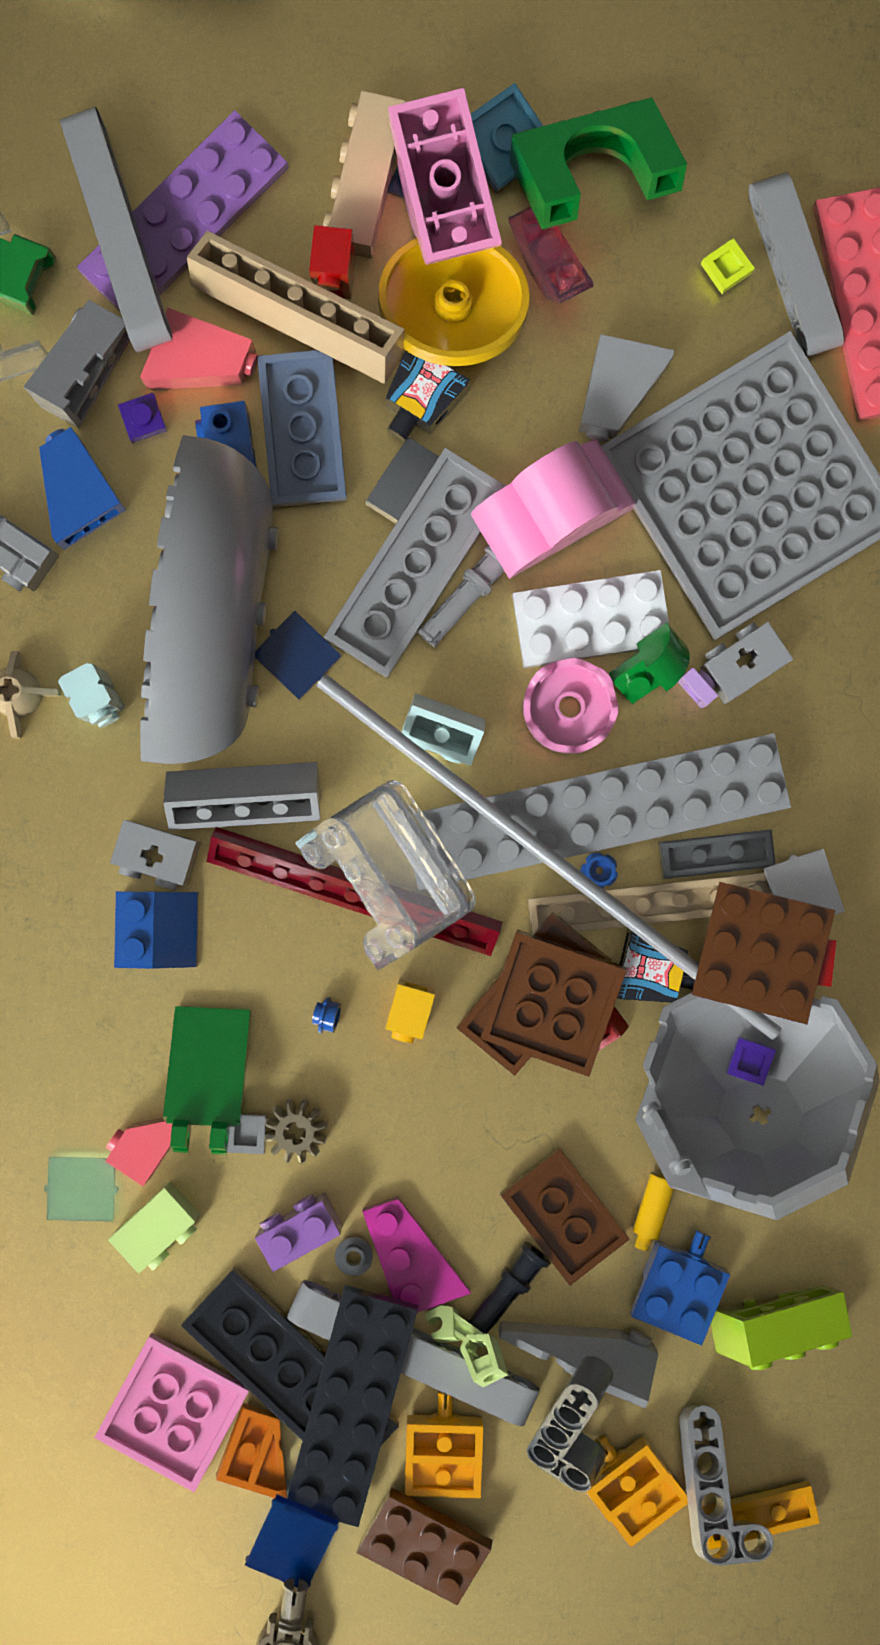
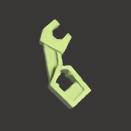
[424,1305,508,1387]

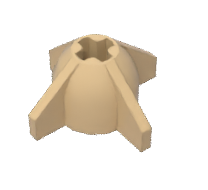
[0,651,61,738]

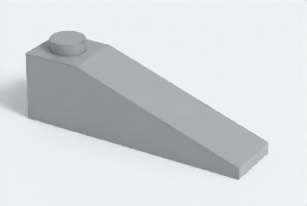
[498,1321,658,1409]

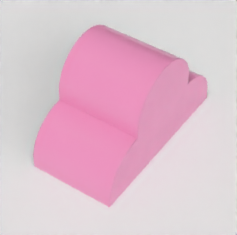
[388,88,502,265]
[471,440,636,579]

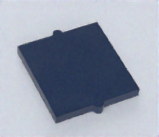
[255,610,342,700]

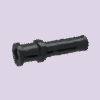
[468,1241,551,1334]

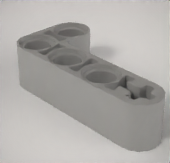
[679,1404,774,1565]

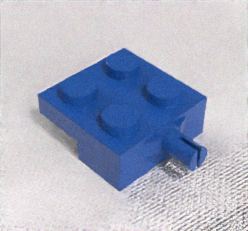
[630,1230,730,1346]

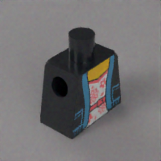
[386,350,471,442]
[617,927,695,1003]

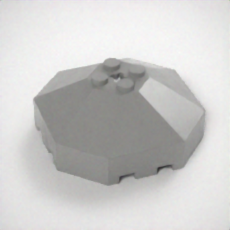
[635,993,880,1220]

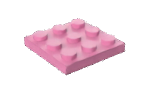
[94,1333,249,1492]

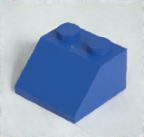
[114,891,199,969]

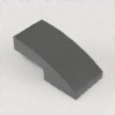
[365,437,439,524]

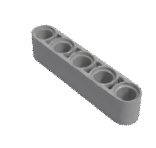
[748,172,844,357]

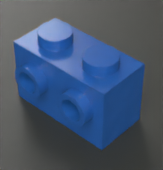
[195,400,257,468]

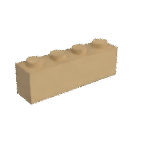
[323,90,405,259]

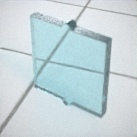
[44,1156,118,1222]

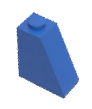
[39,427,126,550]

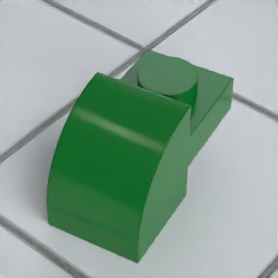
[609,622,690,704]

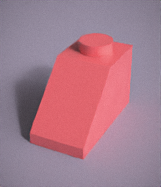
[105,1118,172,1186]

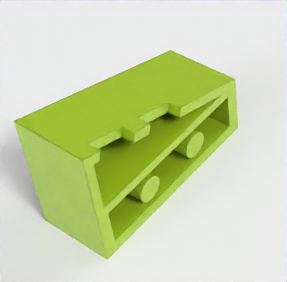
[711,1286,852,1370]

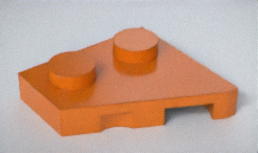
[216,1403,287,1501]

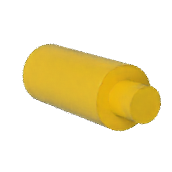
[633,1173,674,1252]

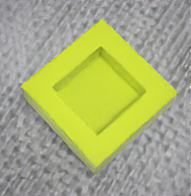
[701,238,755,294]

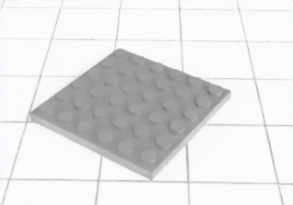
[601,331,880,641]

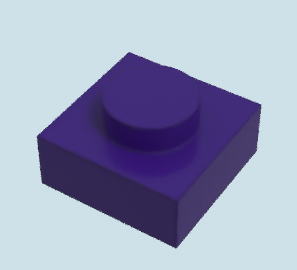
[118,393,167,443]
[726,1036,776,1086]

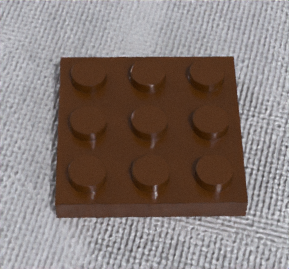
[692,882,835,1025]
[480,929,627,1077]

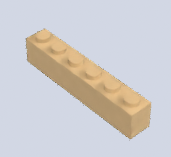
[187,231,405,384]

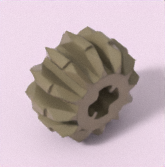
[264,1098,328,1163]

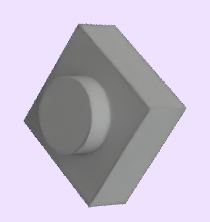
[227,1113,267,1154]

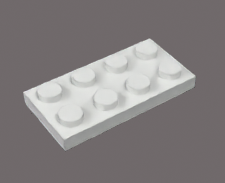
[512,570,669,668]

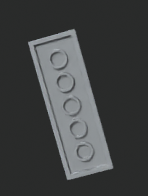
[324,448,505,679]

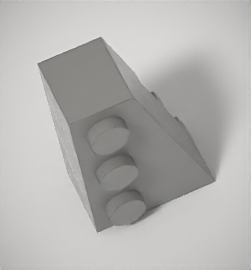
[24,300,130,429]

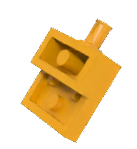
[405,1391,483,1498]
[586,1434,688,1547]

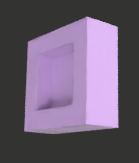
[678,668,718,709]

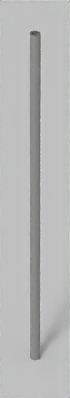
[316,673,781,1040]

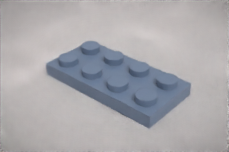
[257,350,347,507]

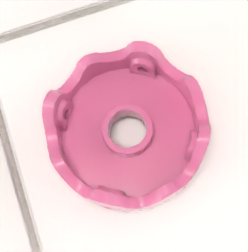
[523,658,618,754]

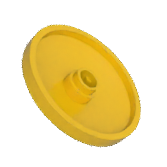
[378,238,529,366]

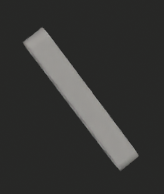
[60,106,173,353]
[287,1280,540,1426]

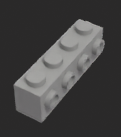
[163,762,320,830]

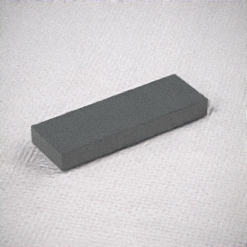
[658,829,776,879]

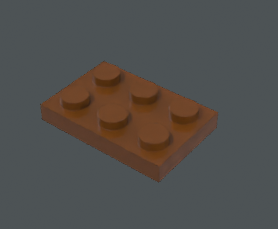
[500,1147,630,1286]
[356,1487,493,1605]

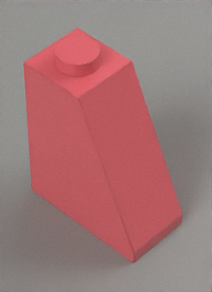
[140,308,258,390]

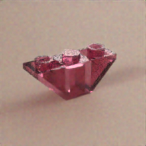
[508,206,594,304]

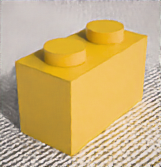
[385,979,435,1043]

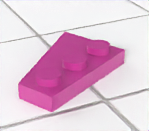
[362,1196,471,1313]

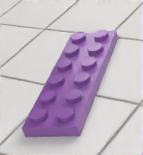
[77,110,289,313]

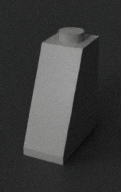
[578,334,674,442]

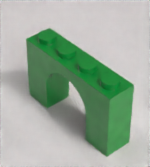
[510,97,687,229]

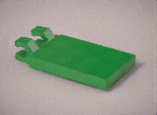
[163,1006,251,1155]

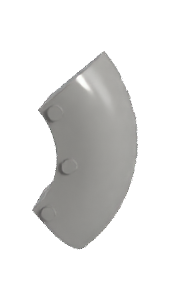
[140,435,279,764]

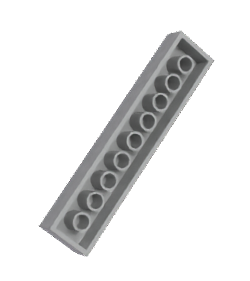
[402,733,791,890]

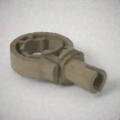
[255,1578,318,1645]

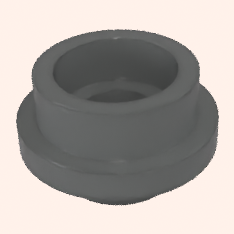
[335,1237,373,1276]

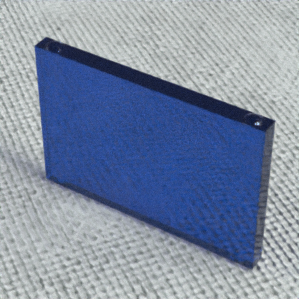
[245,1494,339,1588]

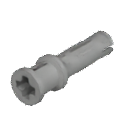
[417,545,504,647]

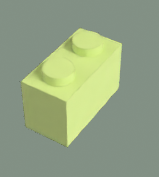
[108,1182,200,1274]

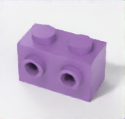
[255,1193,343,1272]

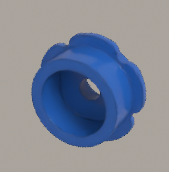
[581,852,618,889]
[312,997,341,1034]

